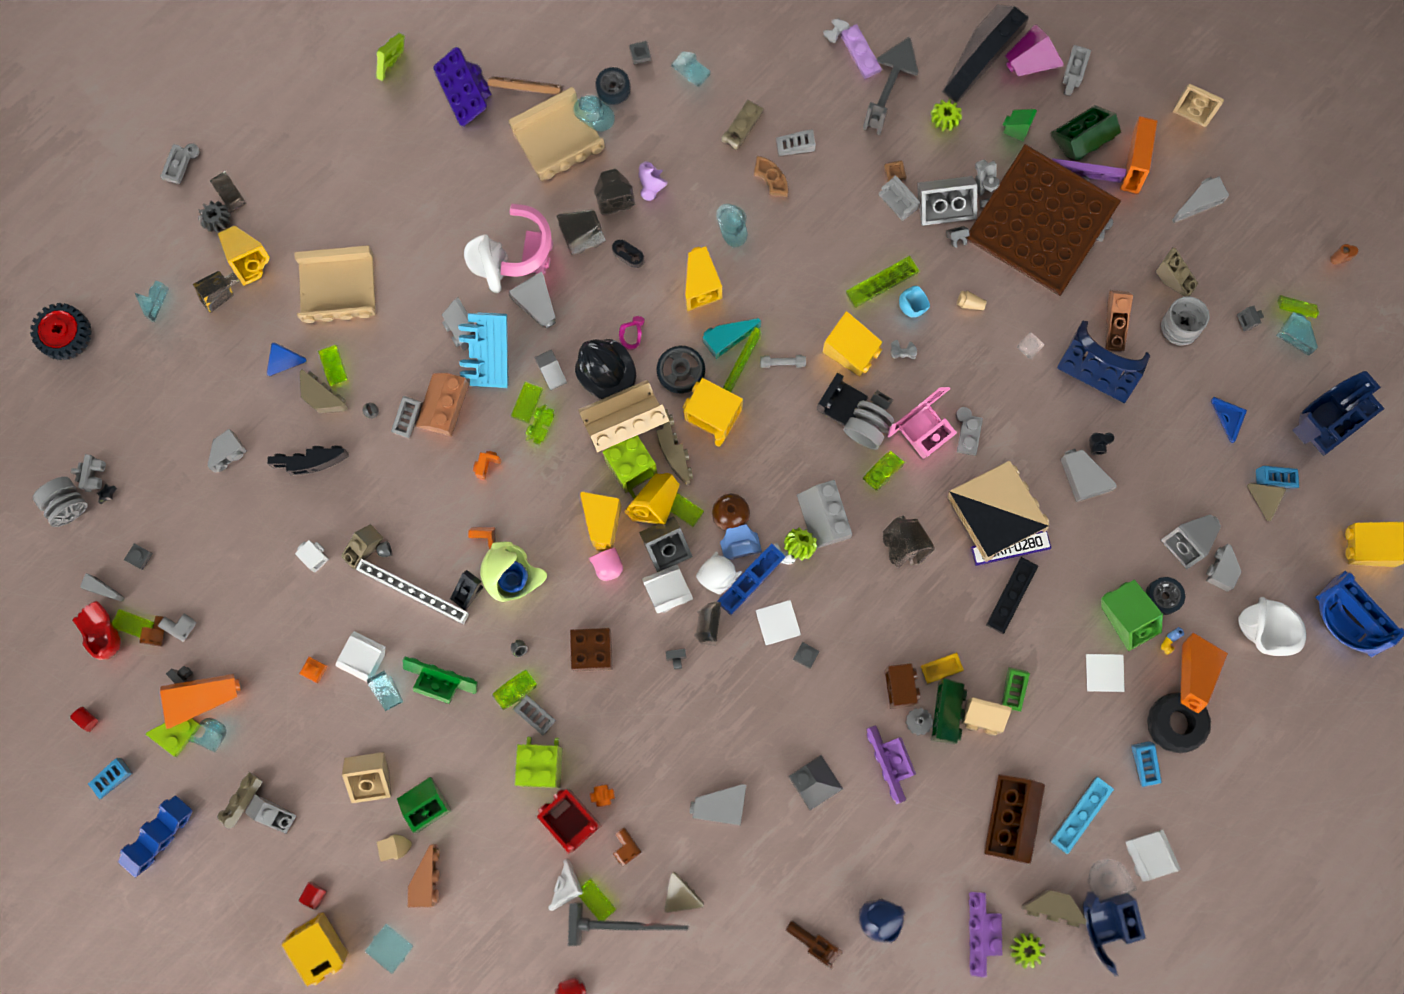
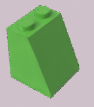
[1101,579,1163,651]

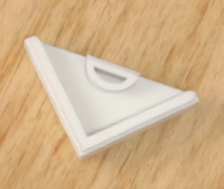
[548,859,583,911]

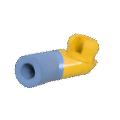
[1161,627,1184,655]

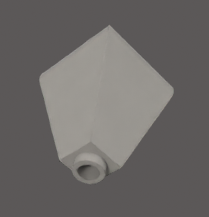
[509,272,556,329]
[1161,514,1221,569]

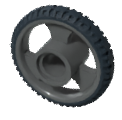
[657,345,705,394]

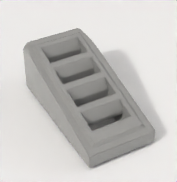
[776,129,815,156]
[391,396,423,438]
[80,573,124,602]
[513,694,556,735]

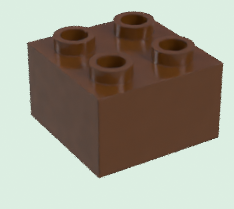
[570,628,612,671]
[884,663,920,709]

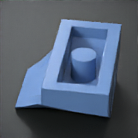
[720,524,762,560]

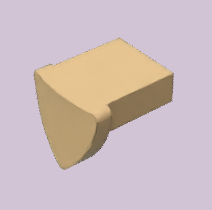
[377,835,412,862]

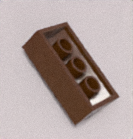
[984,775,1045,864]

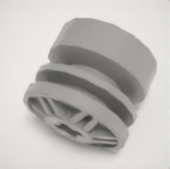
[1161,296,1210,345]
[844,400,894,450]
[33,477,87,527]

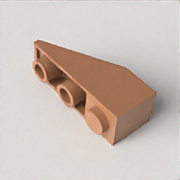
[1105,290,1133,351]
[408,844,440,907]

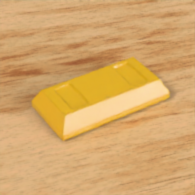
[920,652,964,684]

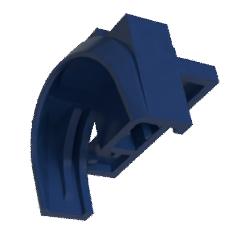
[1292,371,1385,456]

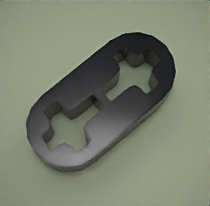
[612,239,644,268]

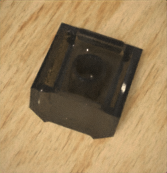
[694,602,721,646]

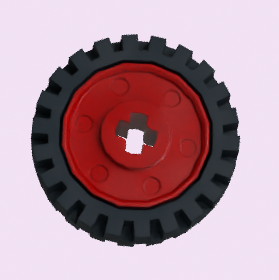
[30,303,91,360]

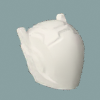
[696,552,742,594]

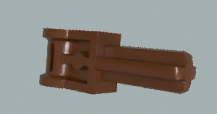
[786,921,843,969]

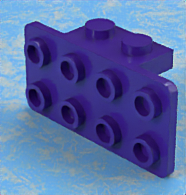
[433,47,492,126]

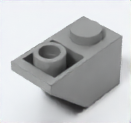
[207,429,247,473]
[1206,544,1242,592]
[245,795,296,833]

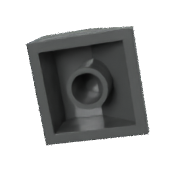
[639,516,693,572]

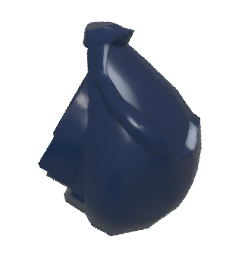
[859,899,905,943]

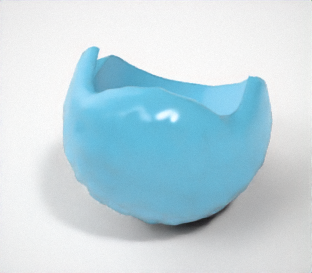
[899,286,930,318]

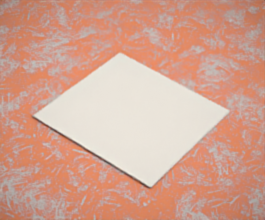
[755,600,801,645]
[1086,654,1125,692]

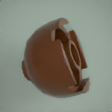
[712,493,750,531]

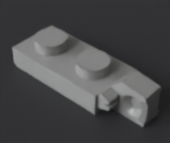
[1063,45,1091,96]

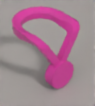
[619,316,645,349]

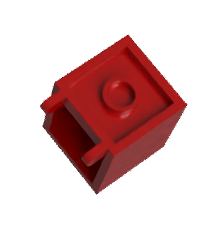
[536,789,602,854]

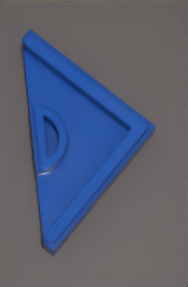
[1211,397,1247,443]

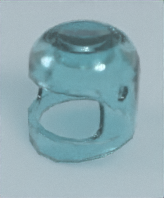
[188,718,227,752]

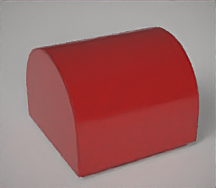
[70,707,98,732]
[298,882,327,910]

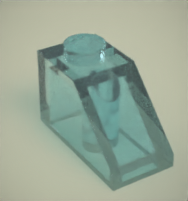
[1276,312,1318,355]

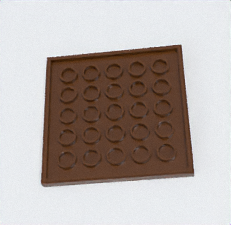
[965,144,1121,296]

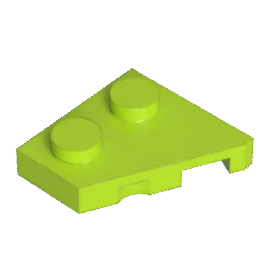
[376,33,405,81]
[145,718,201,757]

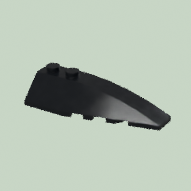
[943,5,1029,102]

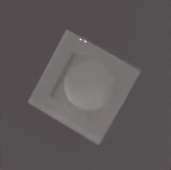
[1017,332,1045,360]

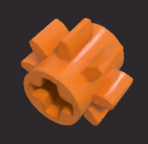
[590,785,615,807]

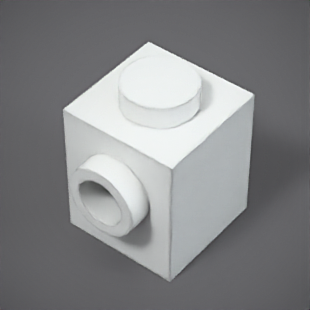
[295,540,329,572]

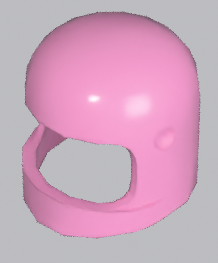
[589,548,623,581]

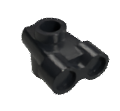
[1089,433,1114,455]

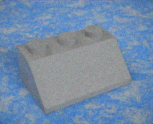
[917,176,977,226]
[797,480,852,548]

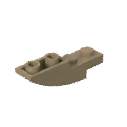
[656,409,693,485]

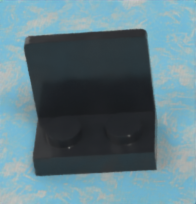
[817,372,868,426]

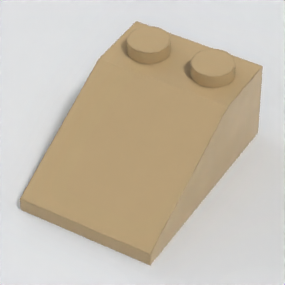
[1173,84,1224,127]

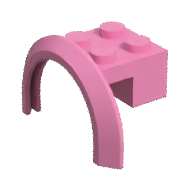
[501,204,553,277]
[887,387,957,459]

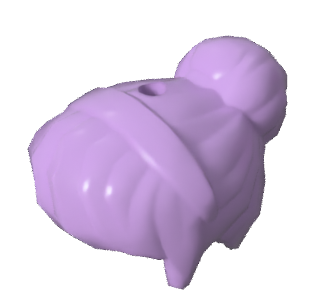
[639,161,668,201]

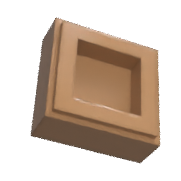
[884,160,906,182]

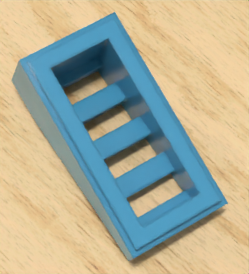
[1256,466,1299,488]
[1131,742,1162,787]
[88,758,133,799]

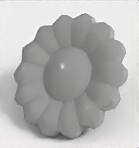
[906,708,933,735]

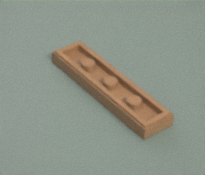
[488,76,563,95]

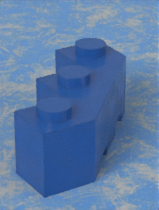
[118,795,193,878]

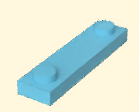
[1050,777,1114,854]

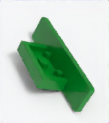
[403,657,477,704]

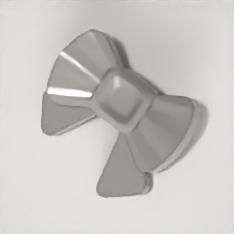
[824,18,850,43]
[891,340,917,359]

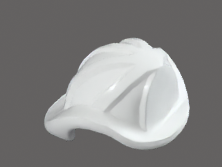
[464,234,508,293]
[1239,597,1306,656]

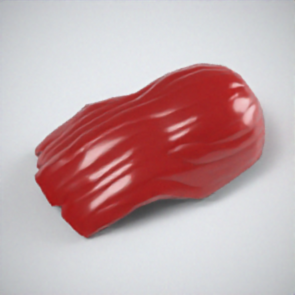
[72,601,121,660]

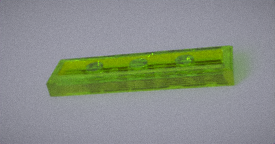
[846,256,919,308]
[723,327,761,392]

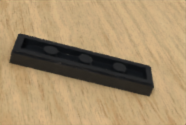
[986,557,1038,634]

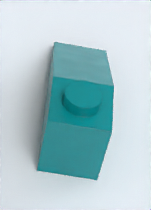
[702,318,761,359]

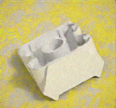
[642,565,693,614]
[336,631,386,682]
[1126,830,1181,882]

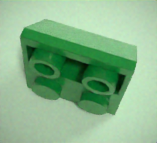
[397,777,452,833]

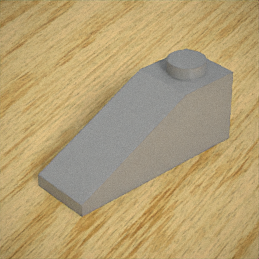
[1172,176,1229,223]

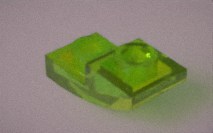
[318,345,348,386]
[863,450,905,491]
[492,670,537,710]

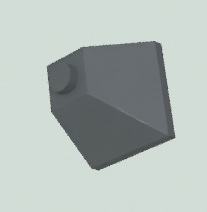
[788,755,843,810]

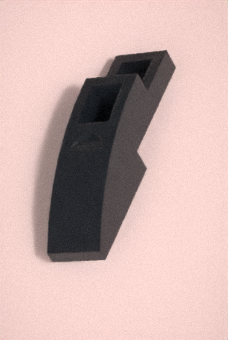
[267,446,349,475]

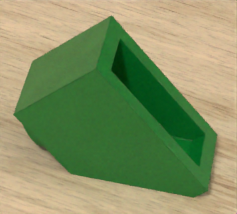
[1003,109,1037,142]

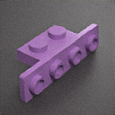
[867,725,916,804]
[969,892,1002,977]

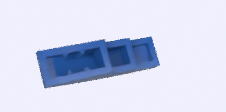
[717,544,786,615]

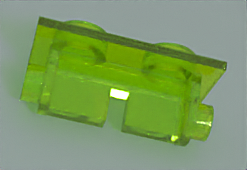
[525,405,555,445]

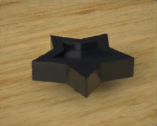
[96,484,117,504]

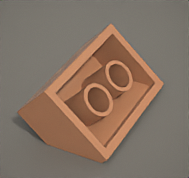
[415,373,469,437]

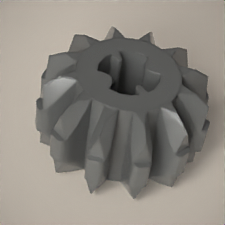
[198,201,231,233]

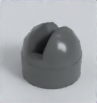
[363,403,379,419]
[376,541,392,557]
[511,640,528,657]

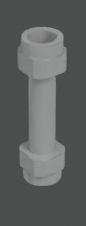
[760,355,806,368]

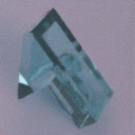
[671,52,710,87]
[135,280,168,322]
[367,671,403,711]

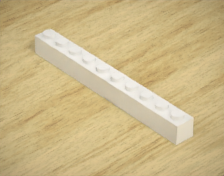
[356,559,469,624]

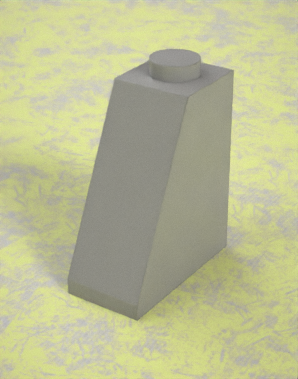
[1060,449,1117,502]
[690,784,746,825]

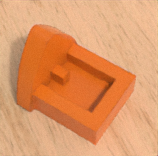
[468,527,496,549]

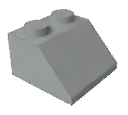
[442,298,476,351]

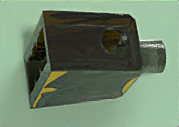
[193,271,239,313]

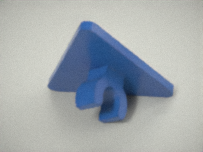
[267,342,306,376]

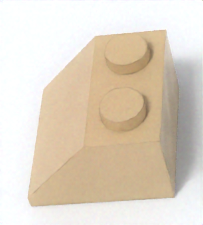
[961,697,1012,736]
[342,752,391,803]

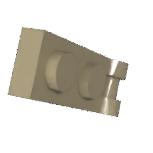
[721,100,763,150]
[217,772,263,829]

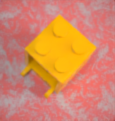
[683,378,743,447]
[281,912,348,986]

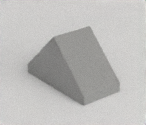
[534,350,567,391]

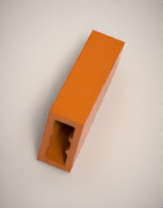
[1120,116,1158,194]
[1181,633,1228,713]
[160,674,240,729]

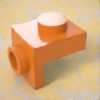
[473,451,501,480]

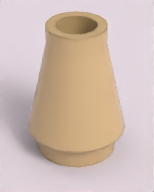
[957,290,987,311]

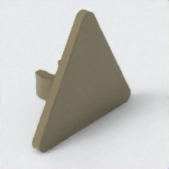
[1247,483,1286,521]
[664,872,704,913]

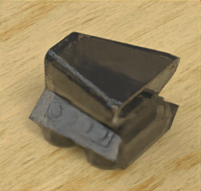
[594,169,635,215]
[556,209,606,254]
[883,516,935,568]

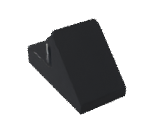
[450,570,483,610]

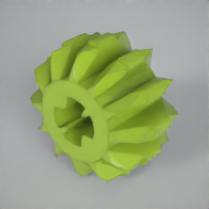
[931,99,962,131]
[784,527,817,561]
[1010,933,1045,968]

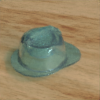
[574,95,614,131]
[716,204,748,247]

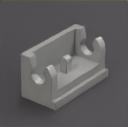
[879,175,920,221]

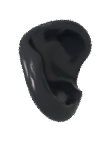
[575,339,636,399]

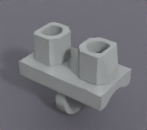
[975,159,1000,196]
[71,454,106,492]

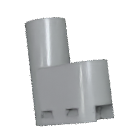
[158,614,196,642]

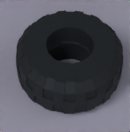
[1147,693,1211,753]

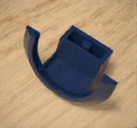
[1083,891,1146,976]

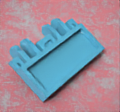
[458,312,508,388]

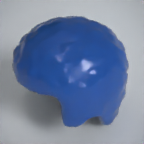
[498,561,528,593]

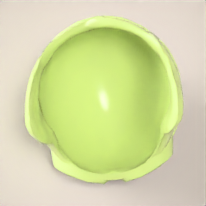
[480,541,547,602]

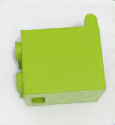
[602,435,658,499]
[515,737,563,788]

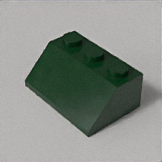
[1050,105,1121,160]
[931,679,967,744]

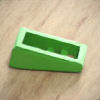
[1001,667,1030,712]

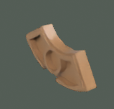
[754,156,788,197]

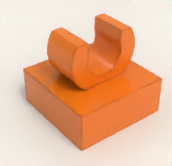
[299,657,327,683]

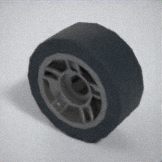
[595,67,630,105]
[1145,577,1186,615]

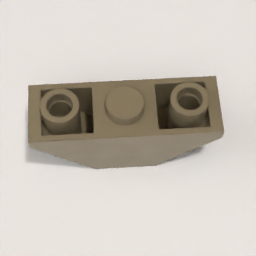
[1155,247,1198,297]
[300,369,348,414]
[1022,890,1087,927]

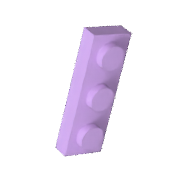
[840,24,881,79]

